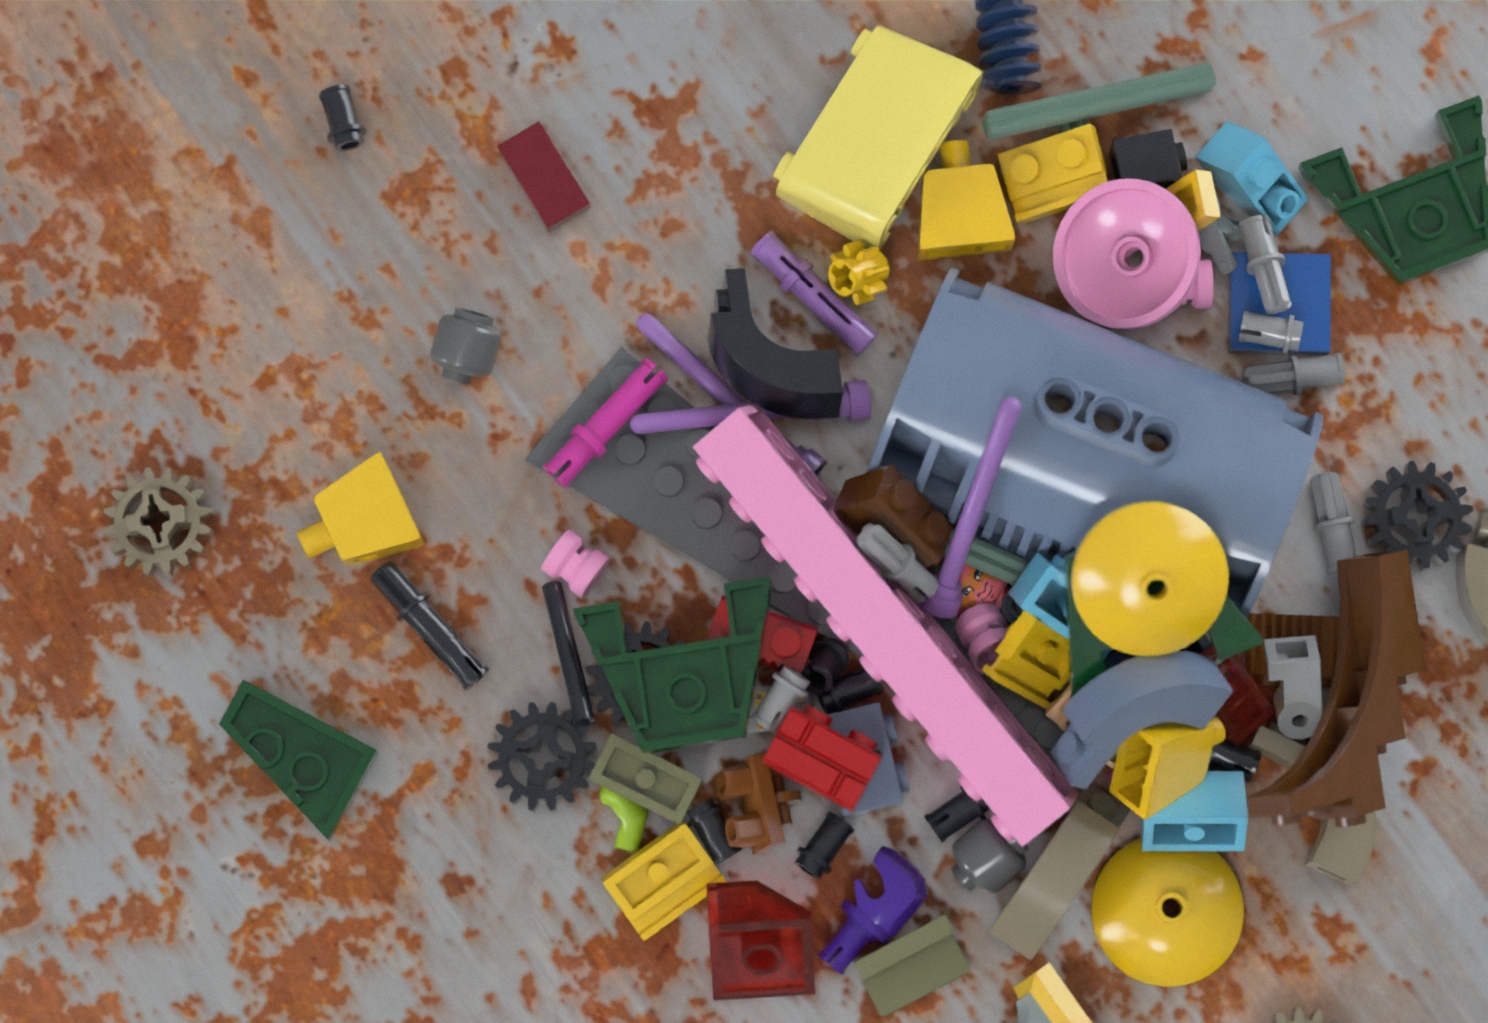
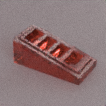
[1200,644,1275,745]

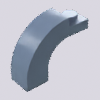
[1050,651,1233,790]

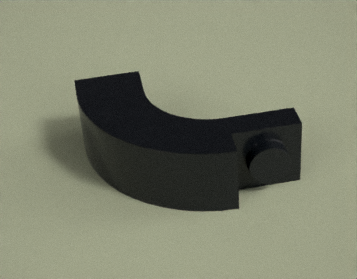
[707,268,843,419]

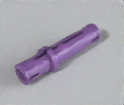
[750,230,879,356]

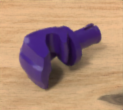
[817,846,928,976]

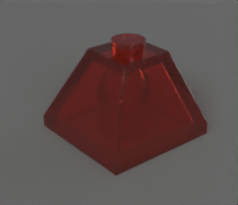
[706,880,815,1001]

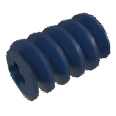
[975,0,1042,95]

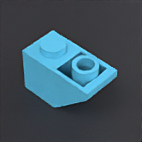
[1195,121,1309,235]

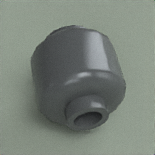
[430,307,501,384]
[951,818,1028,894]

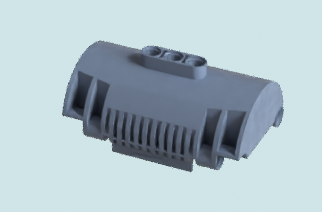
[866,267,1324,619]

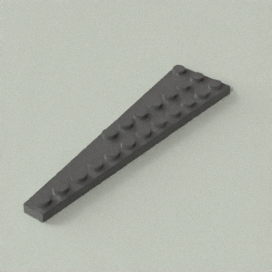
[525,347,1064,765]

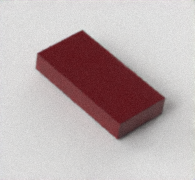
[497,121,591,232]

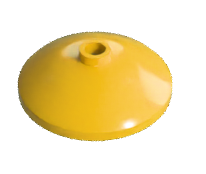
[1071,501,1229,656]
[1091,838,1244,987]

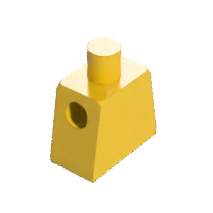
[918,140,1015,260]
[296,452,425,567]
[1109,716,1226,820]

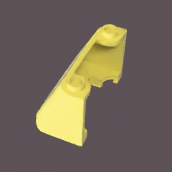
[773,25,983,251]

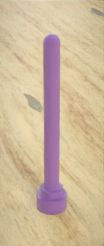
[637,313,827,476]
[630,380,871,434]
[919,397,1021,619]

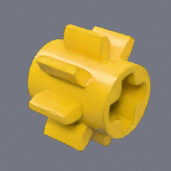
[828,240,889,305]

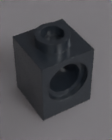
[1109,129,1187,189]

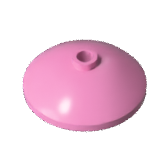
[1053,179,1201,330]

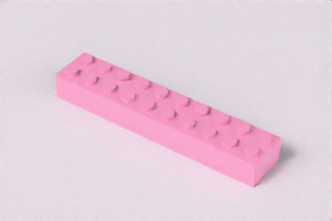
[693,404,1080,847]

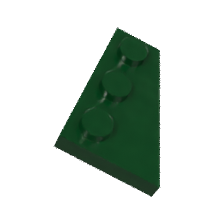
[219,680,378,841]

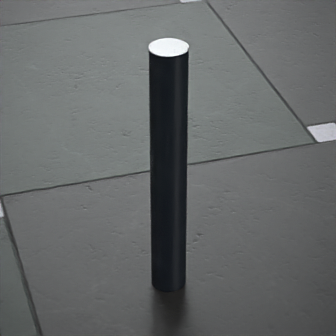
[542,581,595,726]

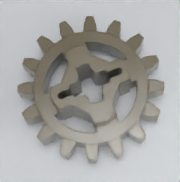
[103,467,214,577]

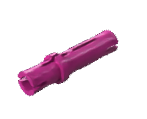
[542,358,668,489]

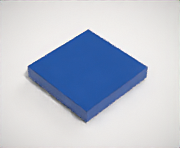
[1229,252,1331,355]

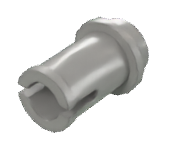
[1238,310,1304,354]
[751,666,810,734]

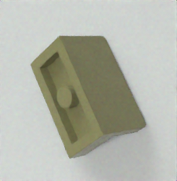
[588,733,704,825]
[853,915,970,1017]

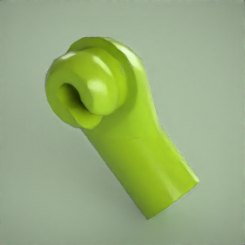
[599,786,648,853]

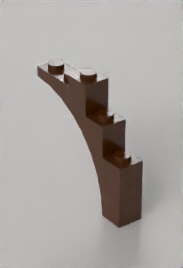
[1246,550,1425,827]

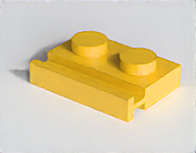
[997,123,1108,225]
[981,610,1070,709]
[600,821,727,941]

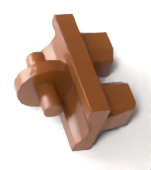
[714,753,803,855]

